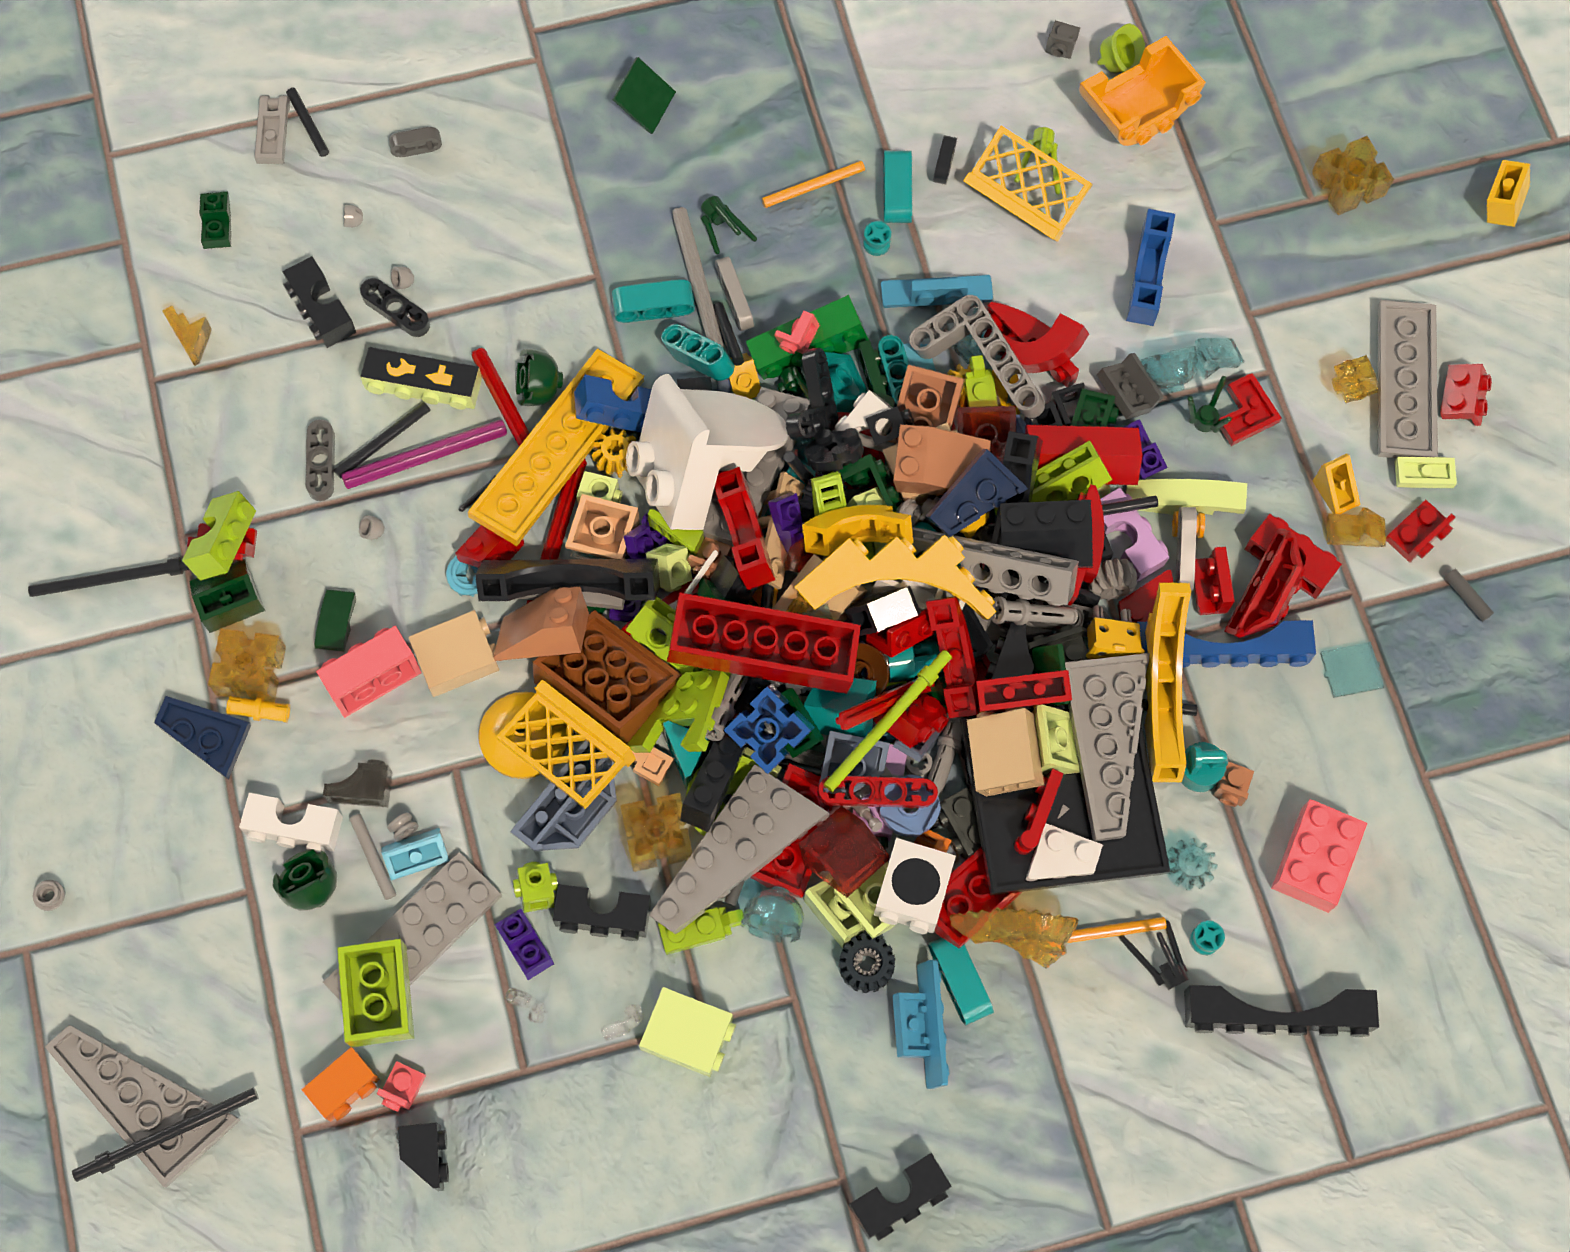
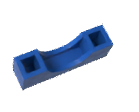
[1126,209,1175,326]

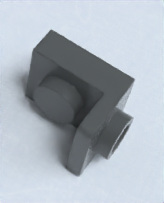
[1045,20,1081,59]

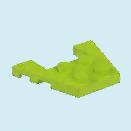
[627,670,729,753]

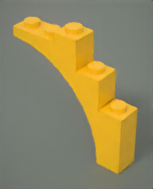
[793,535,997,620]
[1144,582,1191,782]

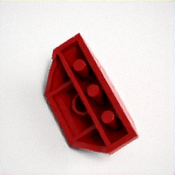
[1224,528,1305,638]

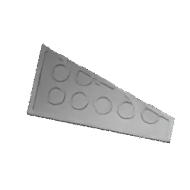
[1065,653,1150,842]

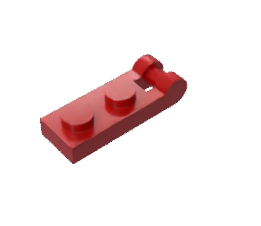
[1014,769,1064,855]

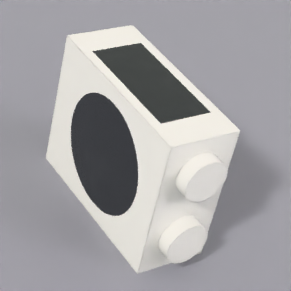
[874,838,956,934]

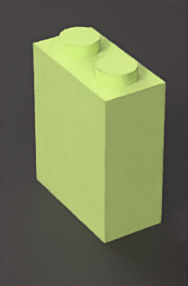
[639,987,736,1077]

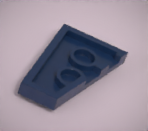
[926,449,1028,537]
[154,696,251,780]

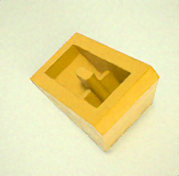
[1312,453,1361,516]

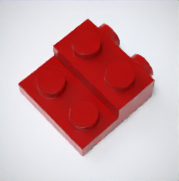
[873,686,949,749]

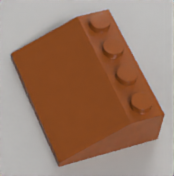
[532,610,682,744]

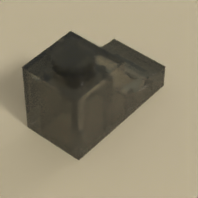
[323,759,393,808]

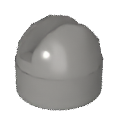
[344,205,363,228]
[391,266,414,289]
[359,515,384,540]

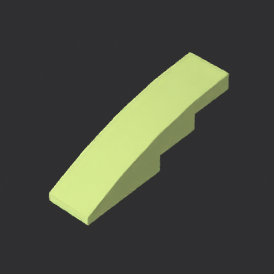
[1126,479,1247,515]

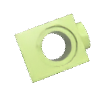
[576,471,623,505]
[646,544,693,592]

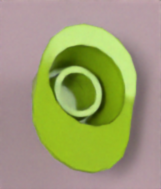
[1097,23,1145,73]

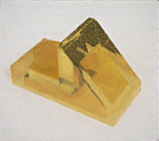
[162,306,212,366]
[1326,507,1386,547]

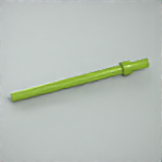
[824,650,952,792]

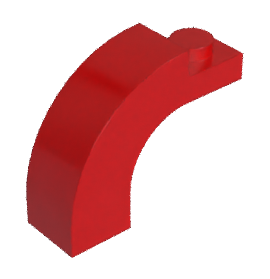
[983,313,1089,373]

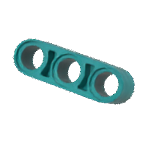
[883,150,912,223]
[612,279,695,323]
[661,324,735,381]
[878,335,909,407]
[928,937,994,1026]

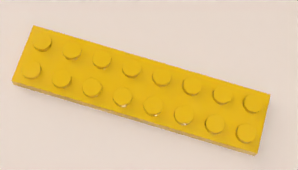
[468,349,644,546]

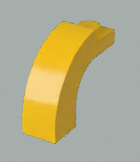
[802,505,914,556]

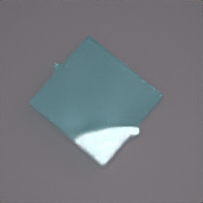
[1320,642,1384,698]

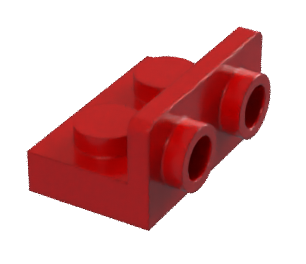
[1385,500,1456,563]
[1194,547,1235,615]

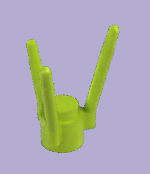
[1014,127,1061,195]

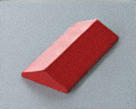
[1025,425,1143,485]
[750,763,835,898]
[934,847,1022,948]

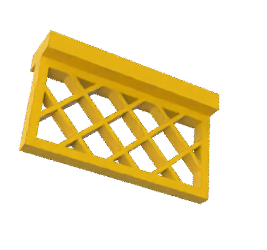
[963,125,1093,242]
[496,680,636,809]

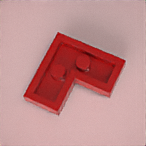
[1217,373,1282,446]

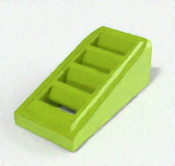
[811,471,847,517]
[648,509,704,556]

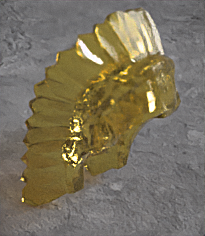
[950,907,1079,969]

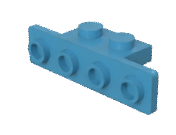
[881,275,993,308]
[893,960,949,1089]

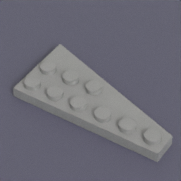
[649,765,830,934]
[45,1025,240,1188]

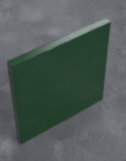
[612,57,676,134]

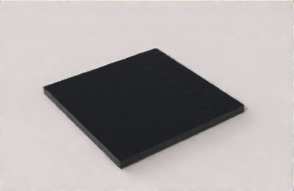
[960,705,1171,896]

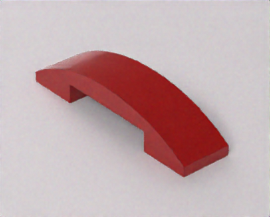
[926,596,979,718]

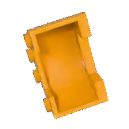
[1079,36,1206,146]

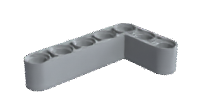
[909,295,1045,418]

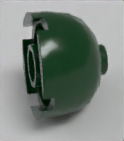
[515,349,563,406]
[272,849,337,911]

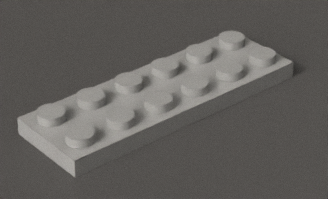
[1378,300,1438,458]
[703,387,811,546]
[323,852,502,1002]

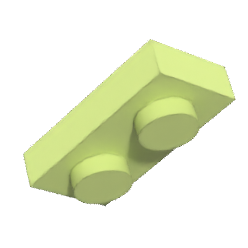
[1395,457,1457,488]

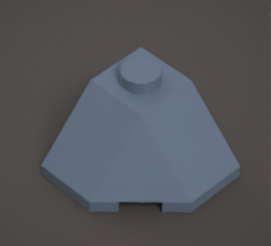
[819,731,890,797]

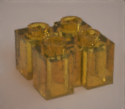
[1312,136,1394,215]
[208,628,286,702]
[620,793,692,872]

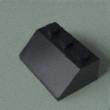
[1000,500,1093,571]

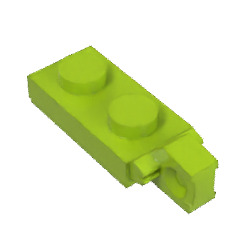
[964,355,1002,437]
[658,907,745,955]

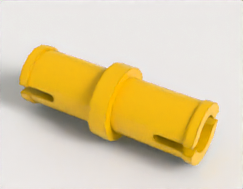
[226,695,291,723]

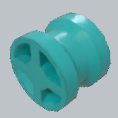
[863,221,891,256]
[1190,921,1225,956]

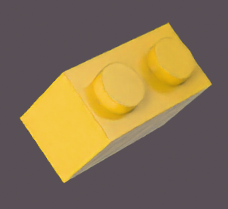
[1487,160,1530,227]

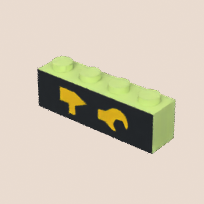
[360,347,482,410]

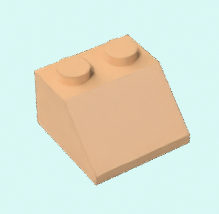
[565,494,640,559]

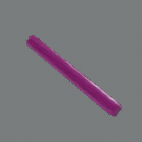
[342,420,507,489]

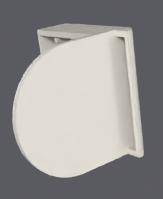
[626,374,789,530]

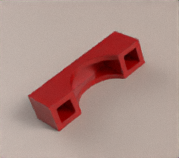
[715,467,776,590]

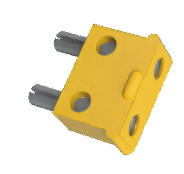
[1086,605,1145,659]

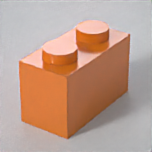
[301,1047,380,1122]

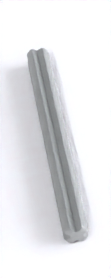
[672,207,724,348]

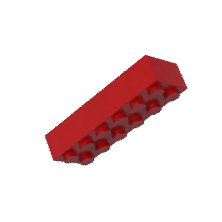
[667,592,861,694]

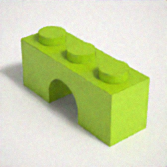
[182,491,256,580]

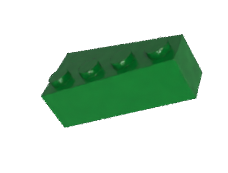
[746,295,869,380]

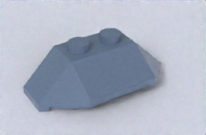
[510,741,617,851]

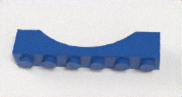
[1136,620,1316,668]

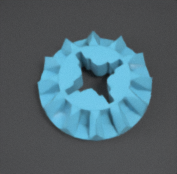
[446,556,478,597]

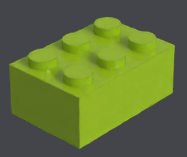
[337,939,415,1047]

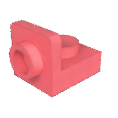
[774,311,820,354]
[377,1061,426,1112]

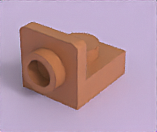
[687,537,733,579]
[1213,761,1254,807]

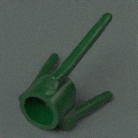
[701,196,757,254]
[777,366,809,400]
[1187,376,1232,433]

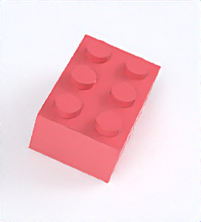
[316,625,422,718]
[1271,799,1367,913]

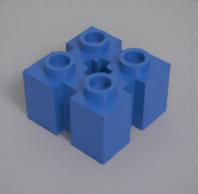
[724,684,815,774]

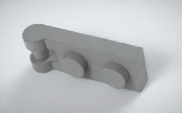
[255,96,290,164]

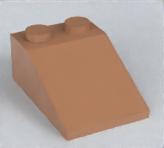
[888,364,965,444]
[894,425,991,495]
[493,587,589,661]

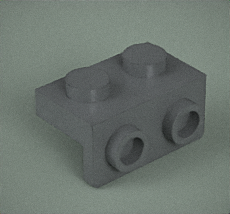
[1097,353,1163,420]

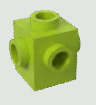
[512,861,558,913]

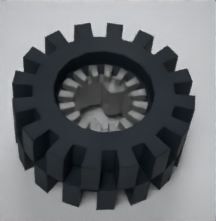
[839,933,895,993]

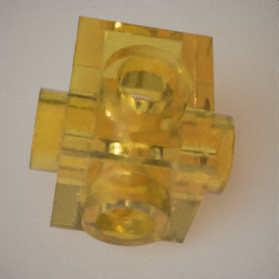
[1331,355,1378,404]

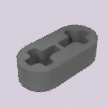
[389,127,442,157]

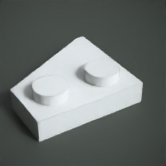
[1025,824,1103,882]

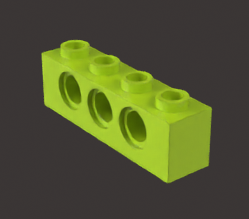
[993,441,1112,515]
[626,596,731,676]

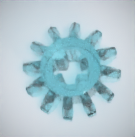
[1167,838,1218,891]

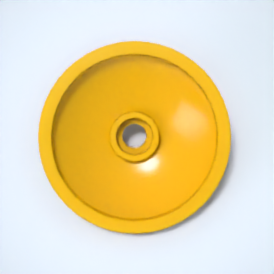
[479,692,568,779]

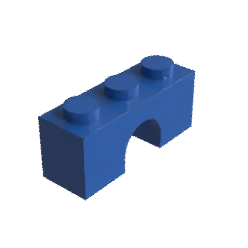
[574,374,652,433]

